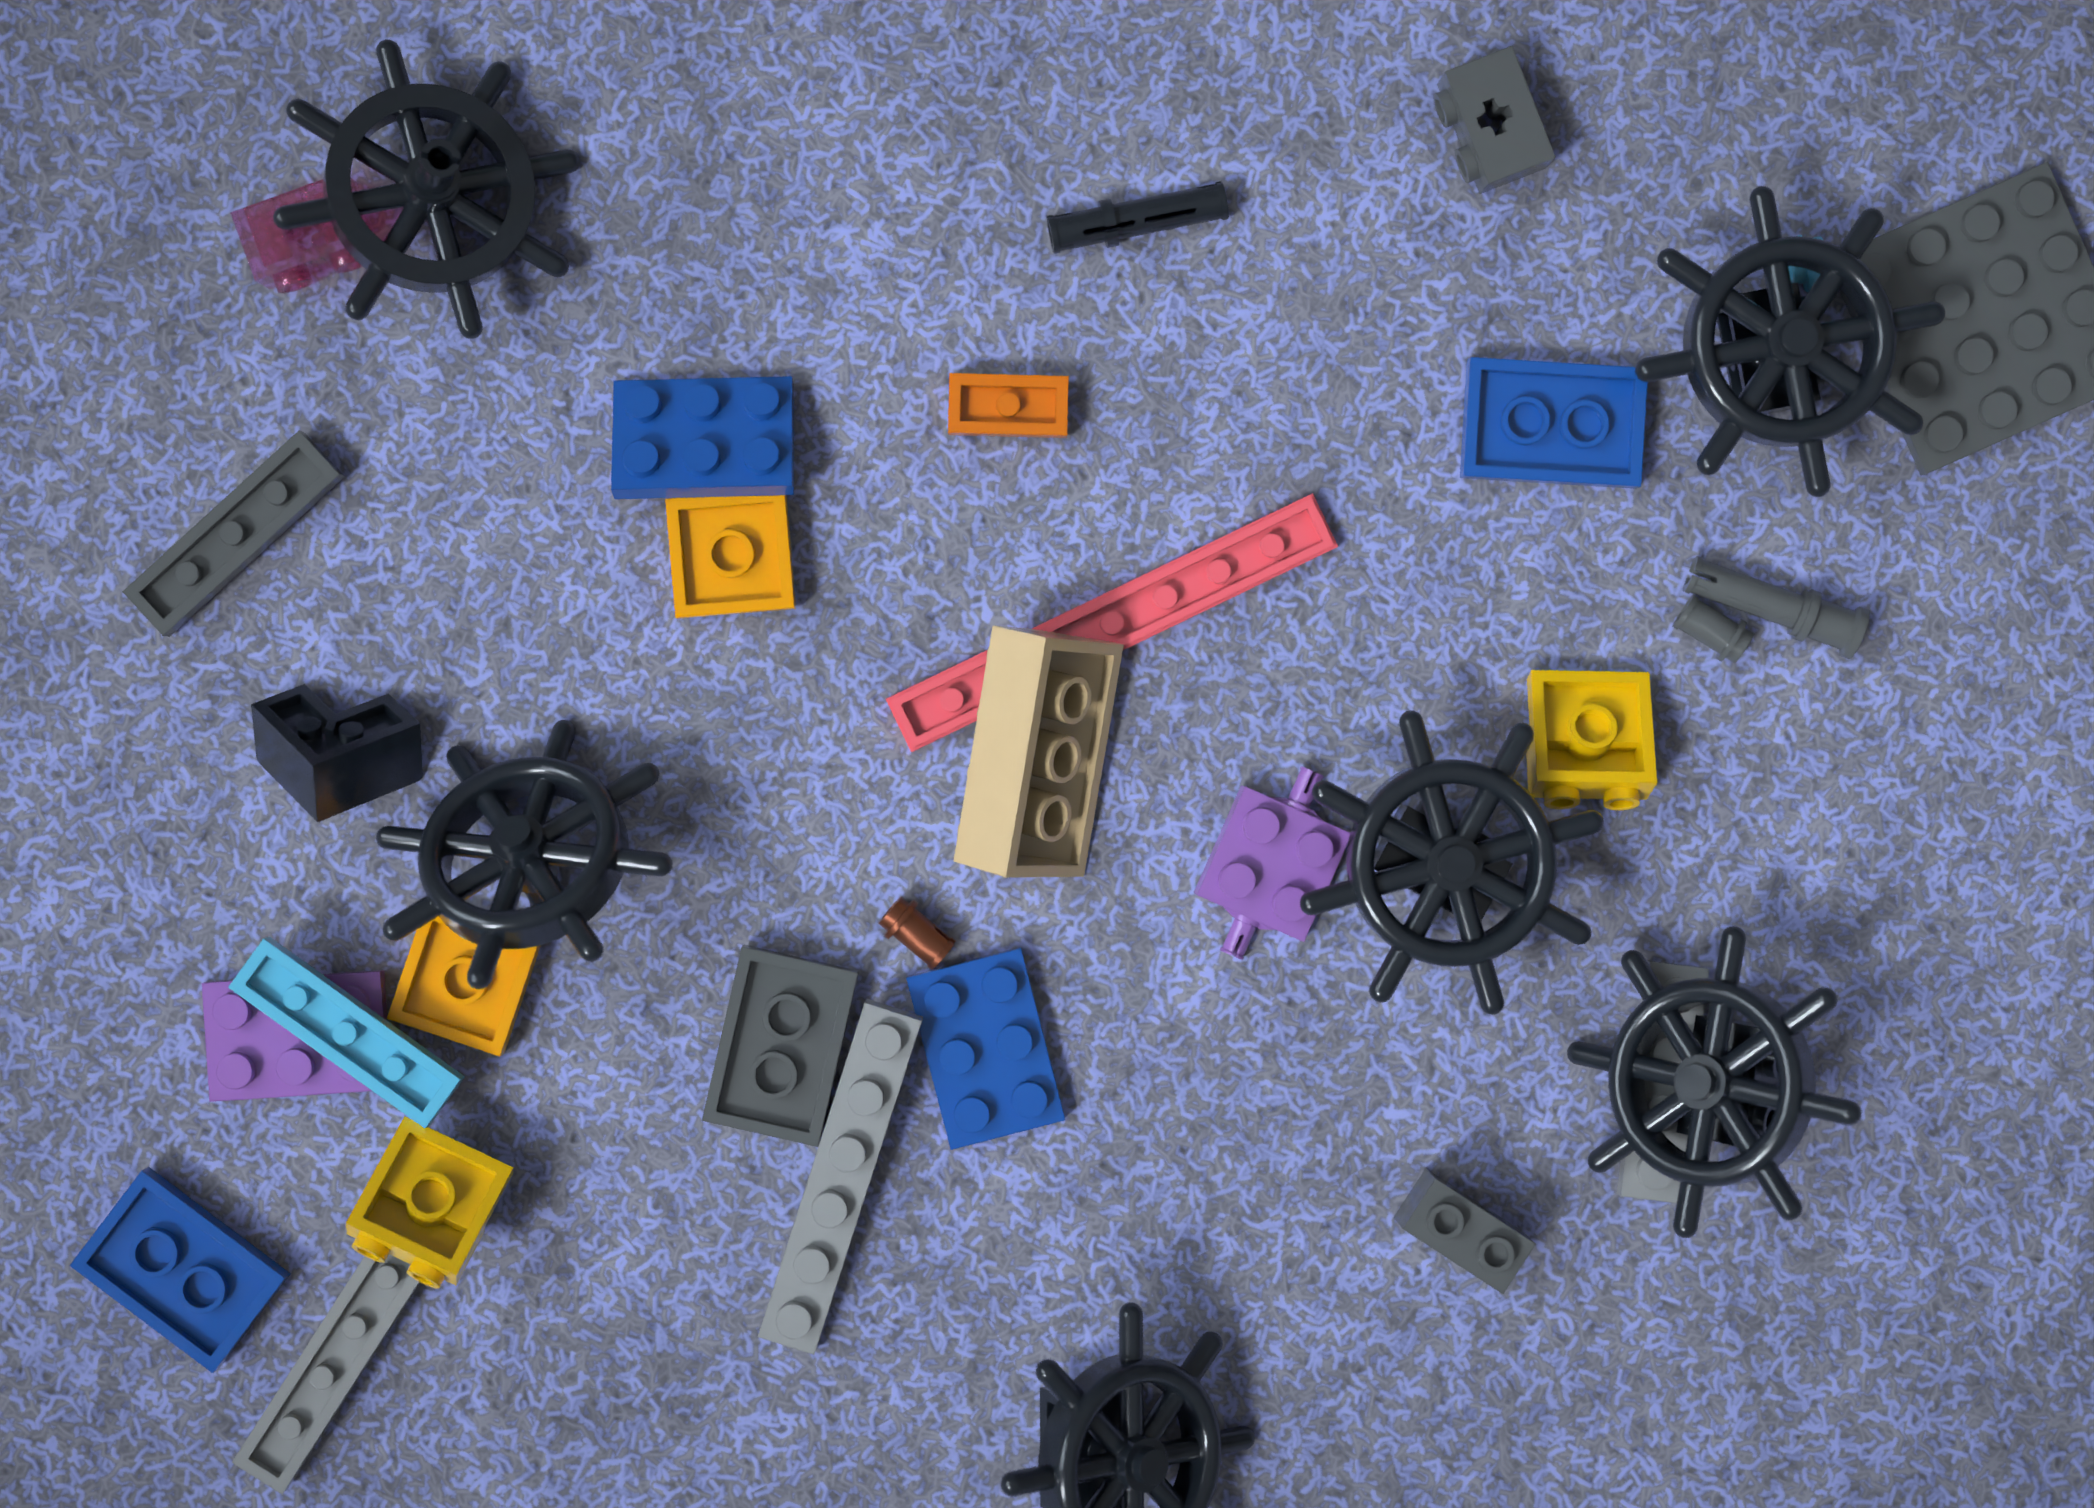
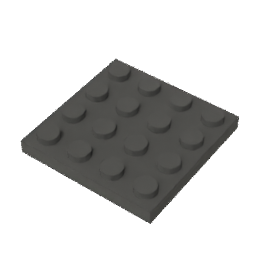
[1839,162,2094,476]

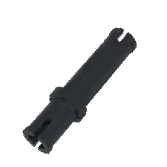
[1046,181,1229,254]

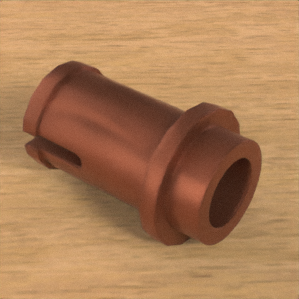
[878,896,956,970]

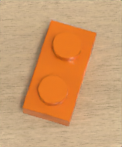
[948,373,1069,438]

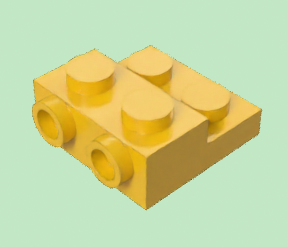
[1526,670,1657,810]
[346,1116,514,1289]

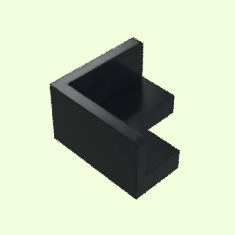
[251,684,423,823]

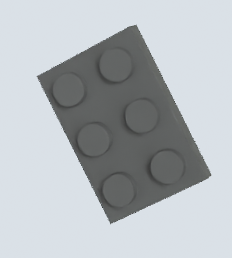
[702,945,859,1147]

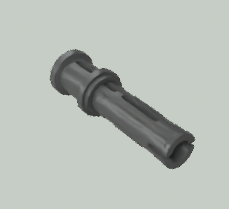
[1683,556,1870,659]

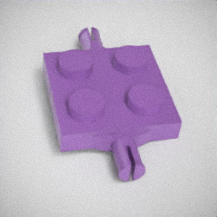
[1194,766,1351,960]

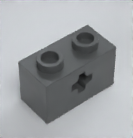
[1433,46,1556,194]
[1394,1168,1536,1294]

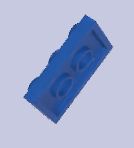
[1460,357,1648,489]
[611,376,794,499]
[906,947,1065,1150]
[69,1167,291,1373]

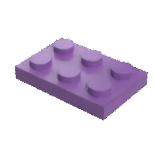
[202,970,388,1102]

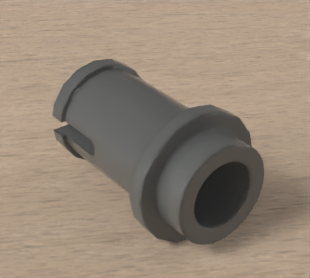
[1672,595,1754,663]

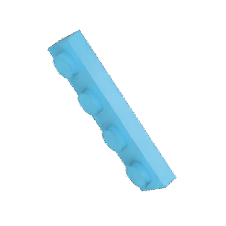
[228,937,465,1128]

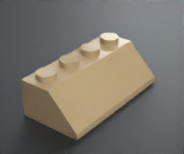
[953,625,1124,878]

